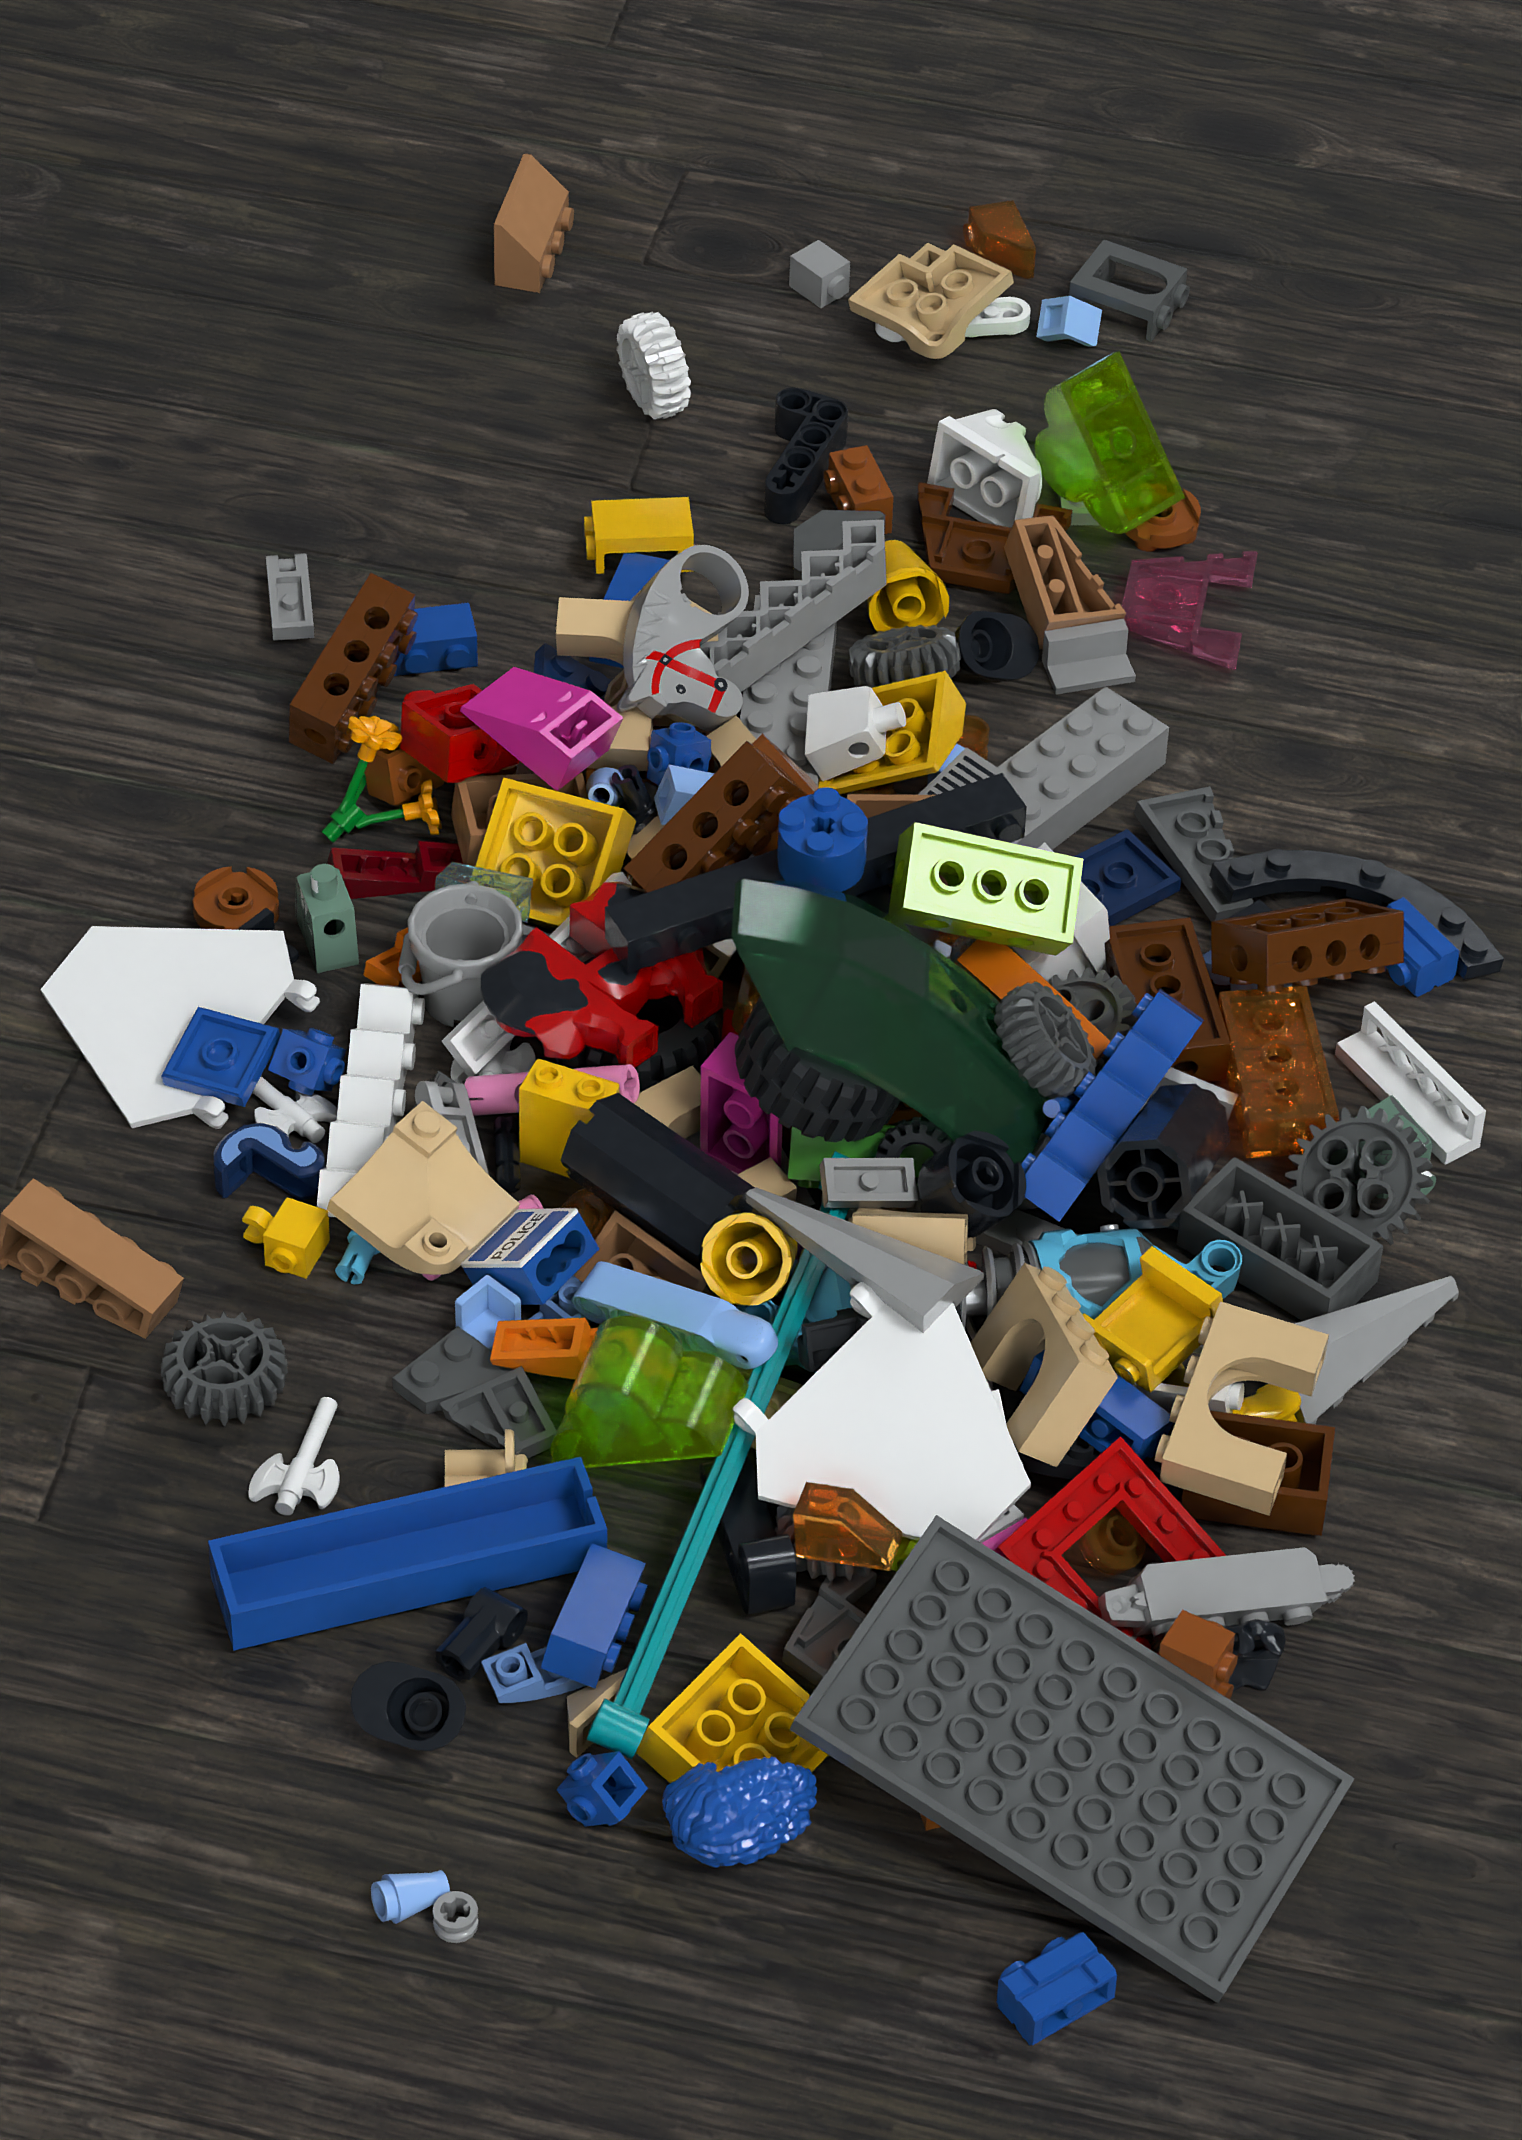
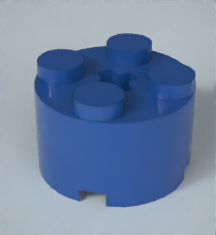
[777,787,868,894]

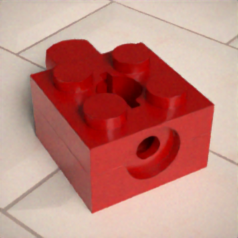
[400,684,519,783]

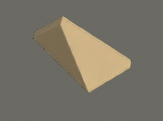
[567,1668,627,1758]

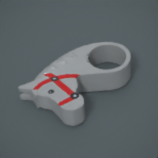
[617,545,749,731]

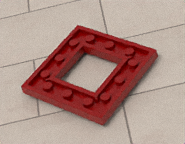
[993,1436,1226,1655]

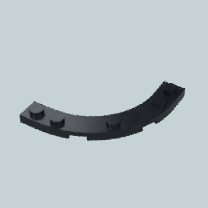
[1209,849,1504,980]

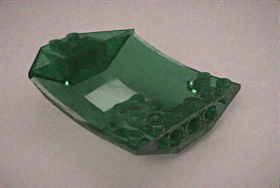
[731,879,1051,1164]

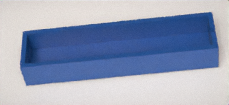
[208,1457,607,1651]

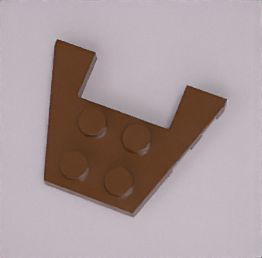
[917,482,1073,594]

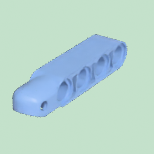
[571,1261,778,1370]

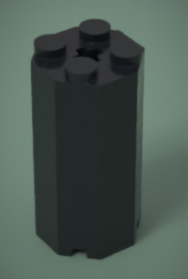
[1097,1083,1230,1229]
[560,1093,762,1269]

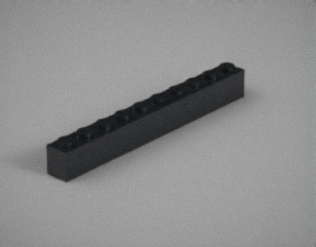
[605,773,1027,973]

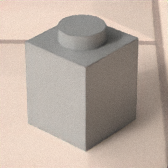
[789,240,850,308]

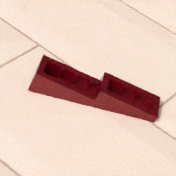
[327,841,473,899]

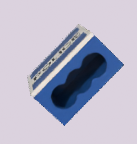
[461,1208,600,1305]

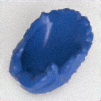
[662,1756,817,1868]

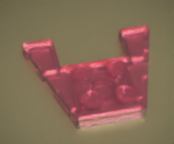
[1122,551,1258,670]

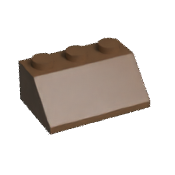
[494,154,574,293]
[574,1210,721,1299]

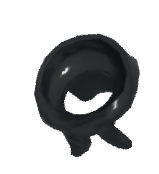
[1224,1619,1286,1691]

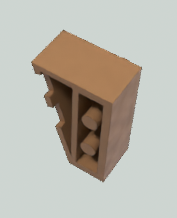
[1004,515,1126,649]

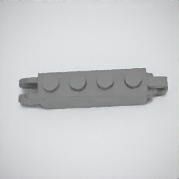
[1098,1547,1355,1640]

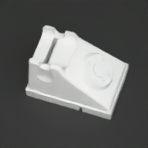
[927,409,1042,528]

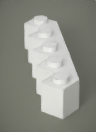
[317,983,425,1217]

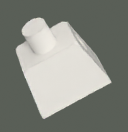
[805,686,906,781]

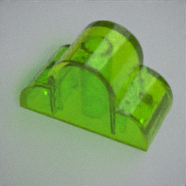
[1035,351,1185,534]
[551,1316,749,1468]

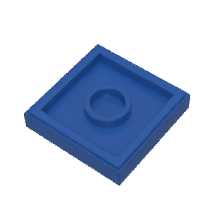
[161,1007,281,1107]

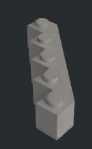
[700,520,886,692]

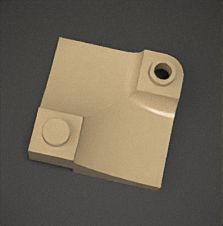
[848,243,1014,359]
[327,1101,520,1275]

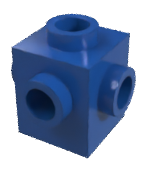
[647,722,711,786]
[268,1028,347,1096]
[556,1751,648,1827]

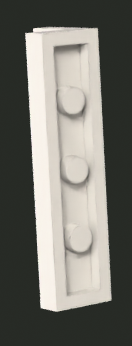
[1335,1001,1486,1165]

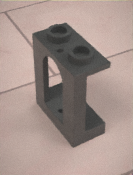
[1069,239,1190,342]

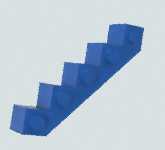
[1021,989,1204,1222]

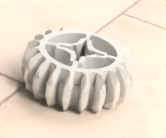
[617,312,691,419]

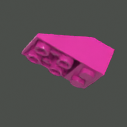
[460,667,623,791]

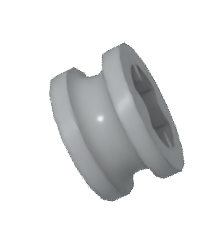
[433,1891,478,1943]

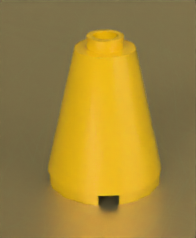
[867,540,949,631]
[700,1212,798,1306]

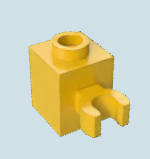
[242,1197,330,1279]

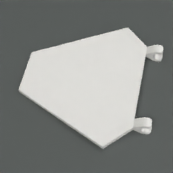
[41,926,320,1129]
[733,1282,1031,1541]

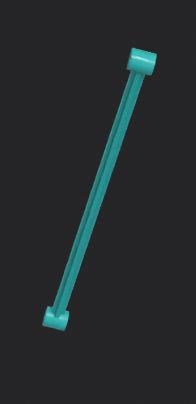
[586,1151,850,1760]

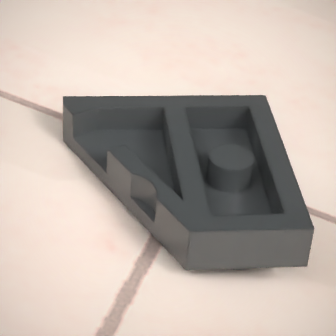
[392,1326,514,1414]
[440,1366,561,1459]

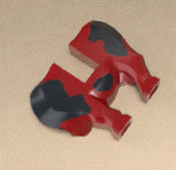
[480,882,723,1067]

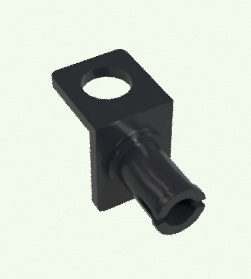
[612,765,659,834]

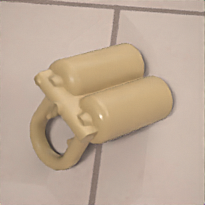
[445,1429,528,1487]

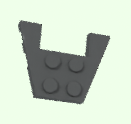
[782,1569,877,1686]

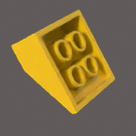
[818,671,966,794]
[471,777,636,931]
[636,1633,829,1783]

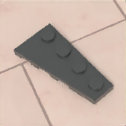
[1134,786,1253,921]

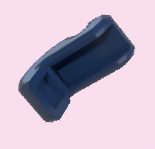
[214,1123,325,1200]

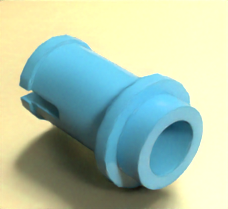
[335,1230,380,1285]

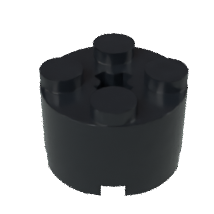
[918,1131,1026,1238]

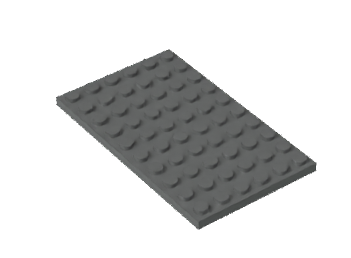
[789,1515,1355,2003]

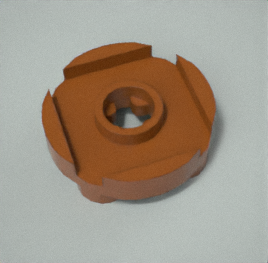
[1119,482,1201,552]
[193,866,280,930]

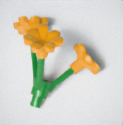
[321,716,442,843]

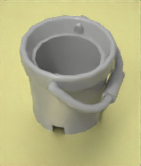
[398,881,523,1027]

